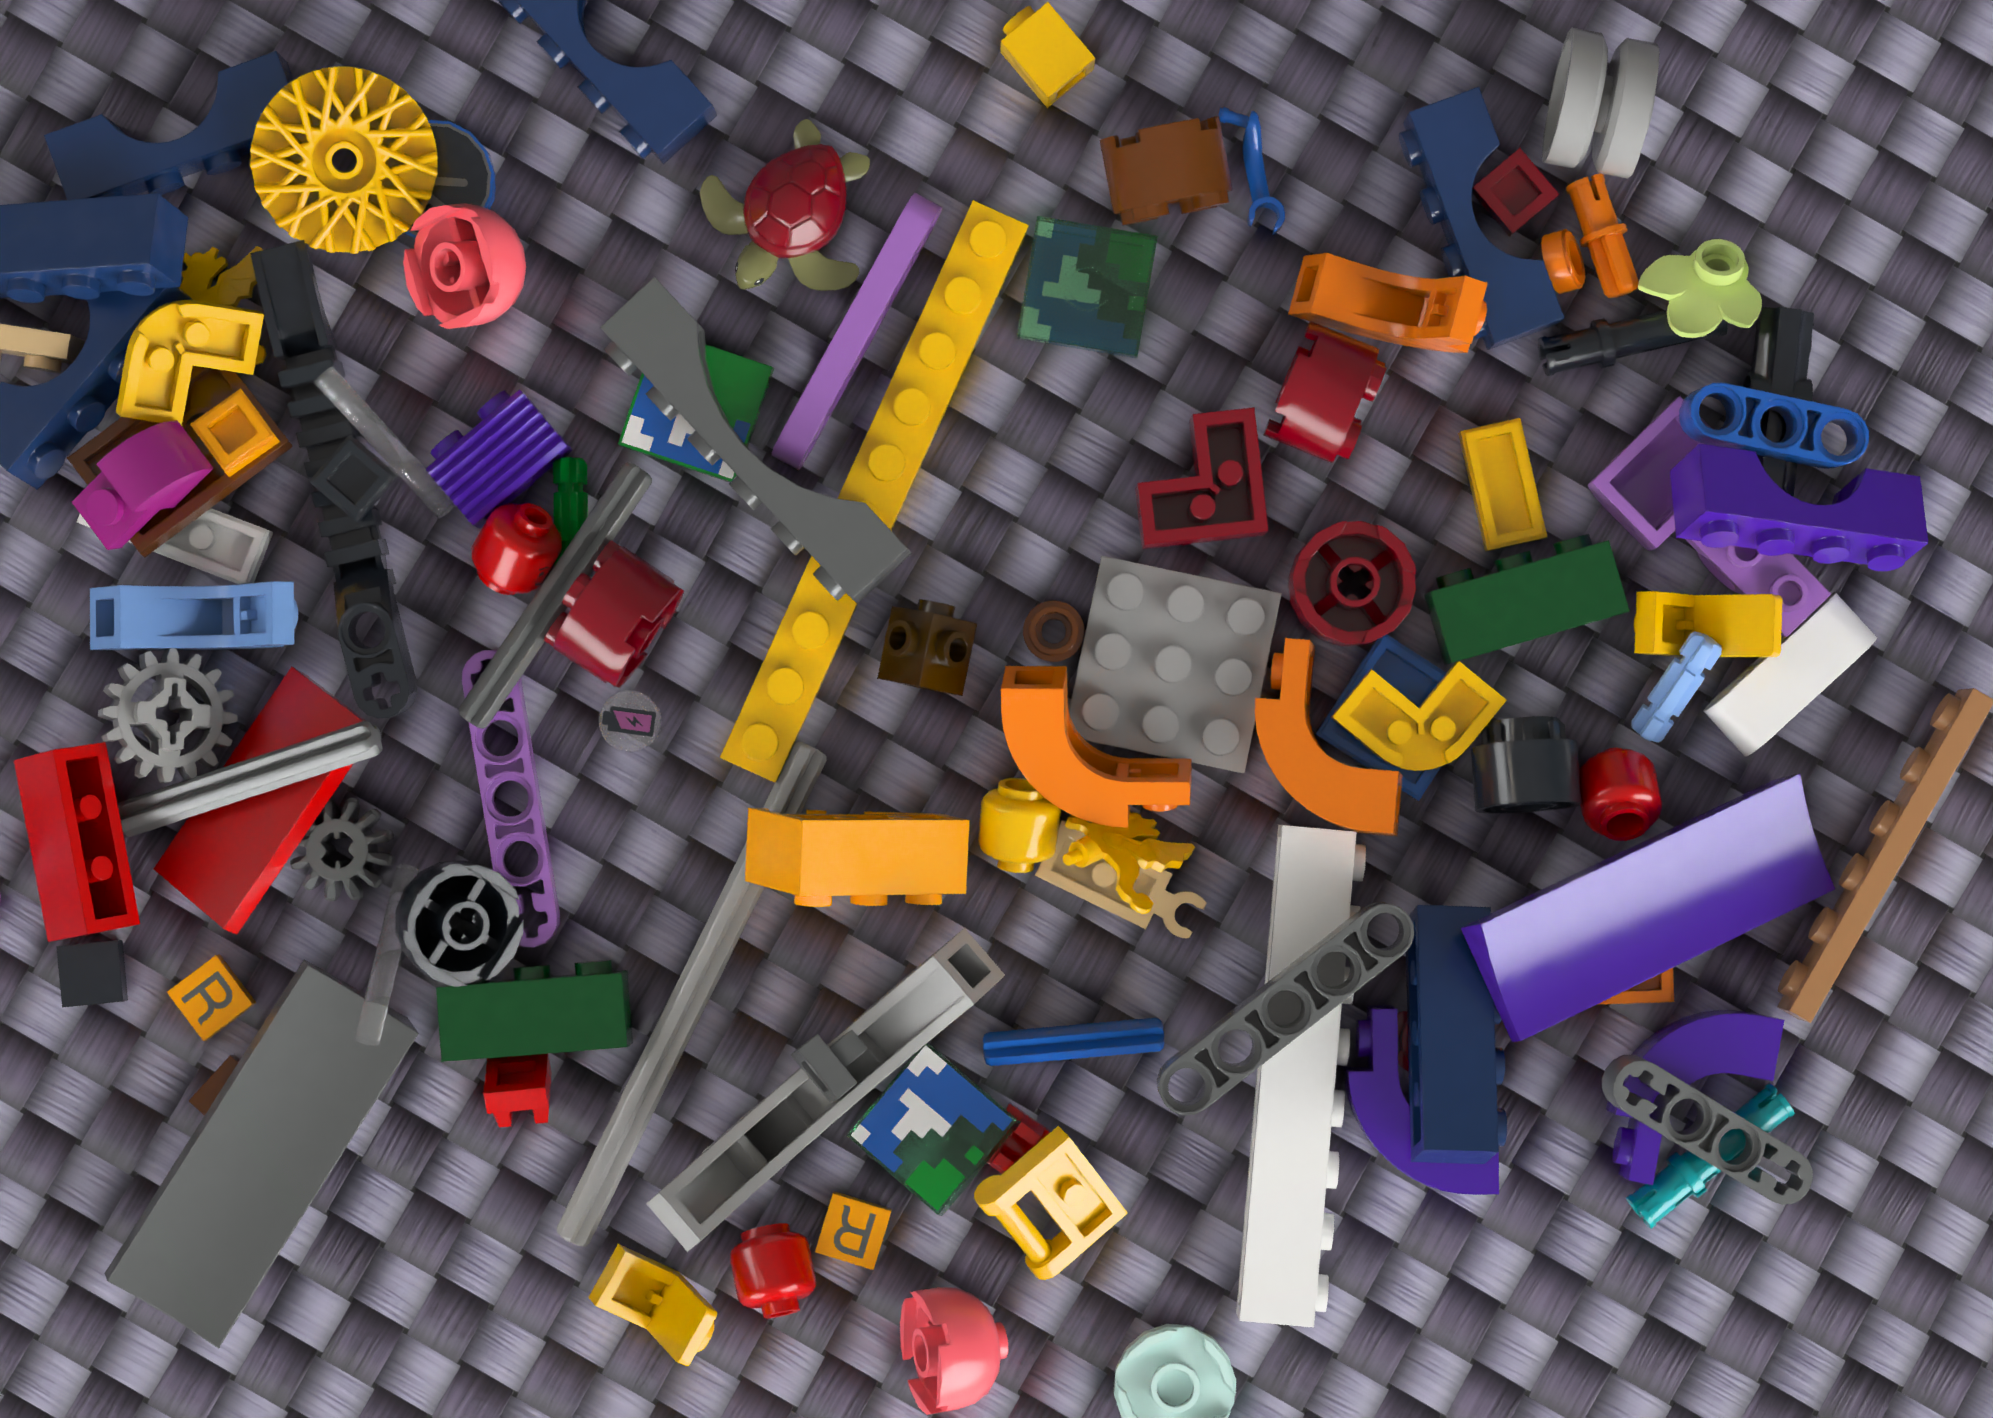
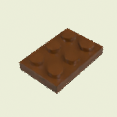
[67,366,293,558]

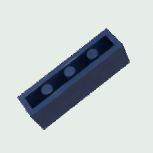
[0,193,189,303]
[1406,905,1507,1164]

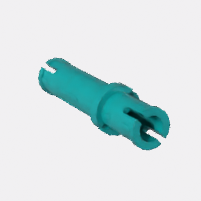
[1626,1083,1795,1229]

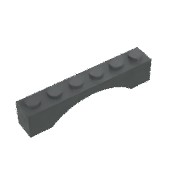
[600,277,912,603]

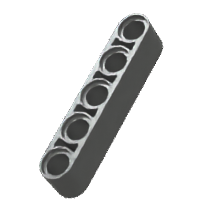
[1157,902,1414,1115]

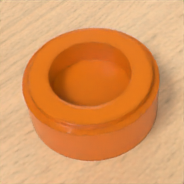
[1541,229,1585,294]

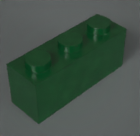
[1424,534,1630,665]
[436,960,633,1062]

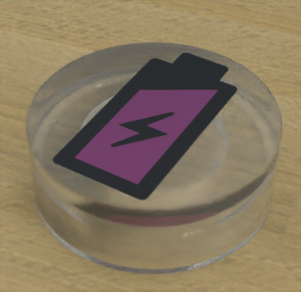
[599,690,662,752]

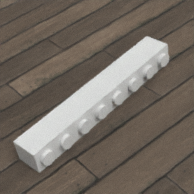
[1236,825,1366,1327]

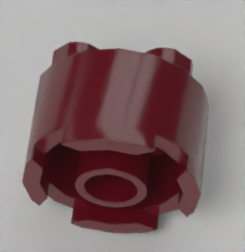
[1263,321,1387,463]
[1288,521,1416,646]
[544,540,684,688]

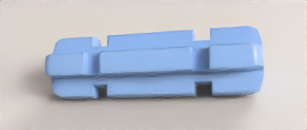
[1631,631,1722,743]

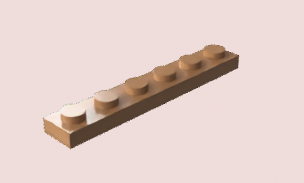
[1777,688,1993,1023]

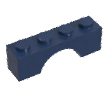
[498,0,717,165]
[44,51,294,200]
[1399,87,1564,350]
[0,287,193,490]

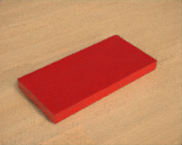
[153,667,366,935]

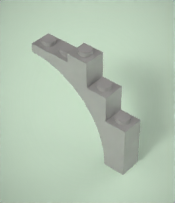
[646,928,1005,1252]

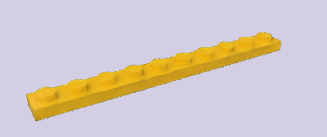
[720,200,1029,783]

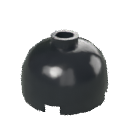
[395,860,523,987]

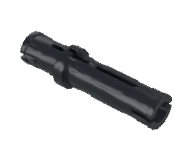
[1538,310,1728,376]

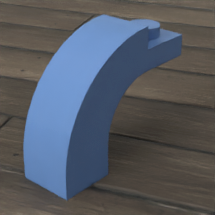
[90,581,298,650]

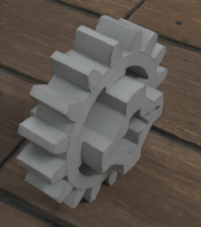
[98,648,238,783]

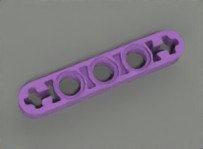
[771,193,942,470]
[462,650,560,947]

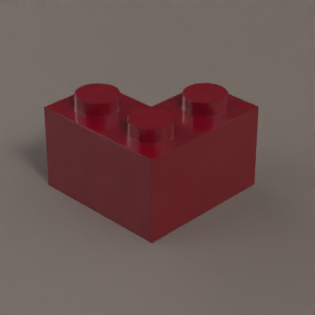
[1135,407,1268,549]

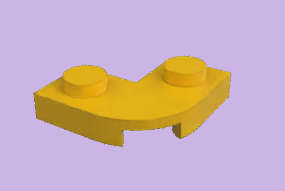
[116,300,264,426]
[1331,661,1507,771]

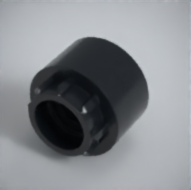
[1471,716,1582,814]

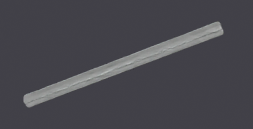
[557,742,827,1247]

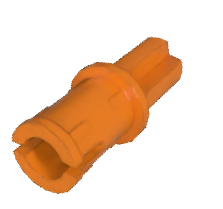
[1566,174,1639,298]

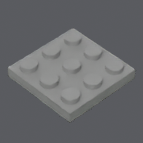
[1069,556,1282,774]

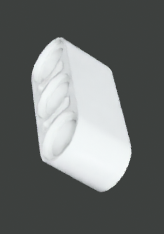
[1703,592,1877,757]

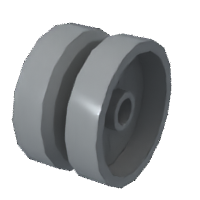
[1542,27,1659,179]

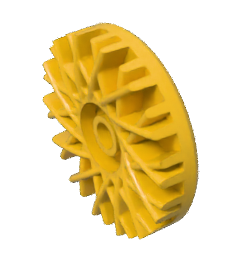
[250,66,438,254]

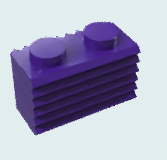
[426,389,572,529]

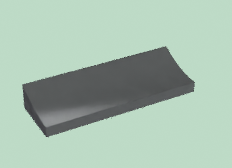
[104,959,419,1349]

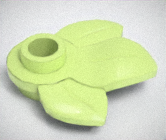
[1638,239,1762,338]

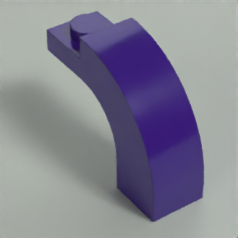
[1343,1005,1499,1195]
[1606,1010,1784,1185]

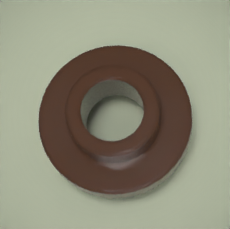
[1023,600,1084,662]

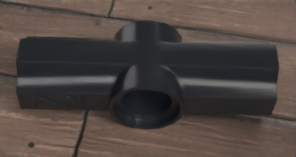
[1743,307,1814,496]

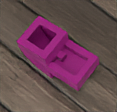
[72,420,213,550]

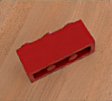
[14,742,140,942]

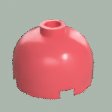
[403,203,526,329]
[900,1287,1008,1415]

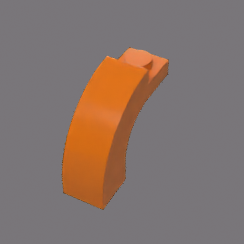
[1288,253,1488,353]
[1255,638,1403,837]
[1001,666,1192,828]

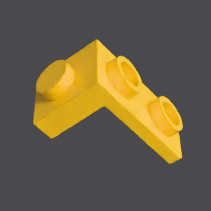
[1634,591,1782,657]
[588,1244,717,1366]

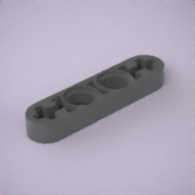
[1602,1054,1813,1205]

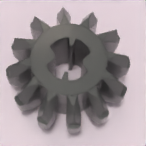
[290,798,395,901]

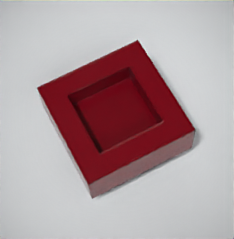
[1472,148,1559,237]

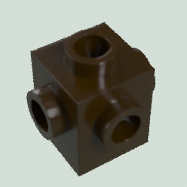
[877,599,977,696]

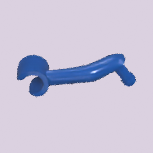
[1218,107,1285,235]

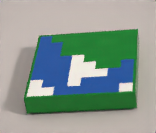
[618,344,774,483]

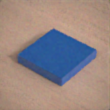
[1314,635,1446,801]

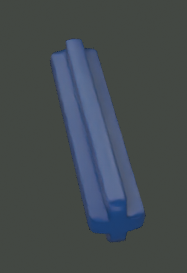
[982,1018,1165,1066]

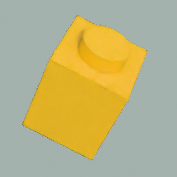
[1001,2,1095,108]

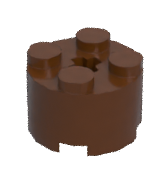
[1099,116,1233,226]

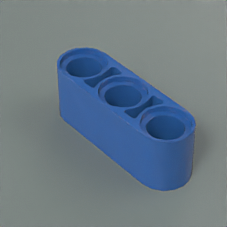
[1679,383,1869,469]

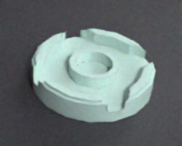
[1114,1324,1236,1418]

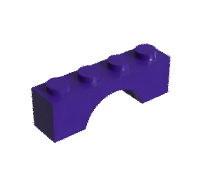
[1670,443,1928,571]

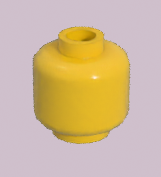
[978,778,1061,873]

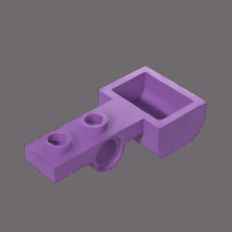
[1588,396,1831,638]

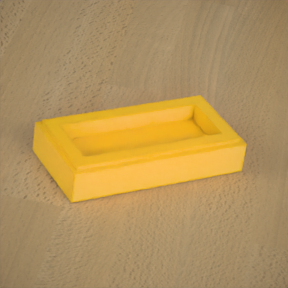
[1458,418,1547,552]

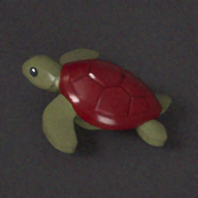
[700,119,870,291]

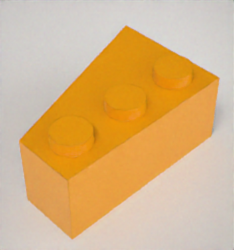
[745,808,969,907]

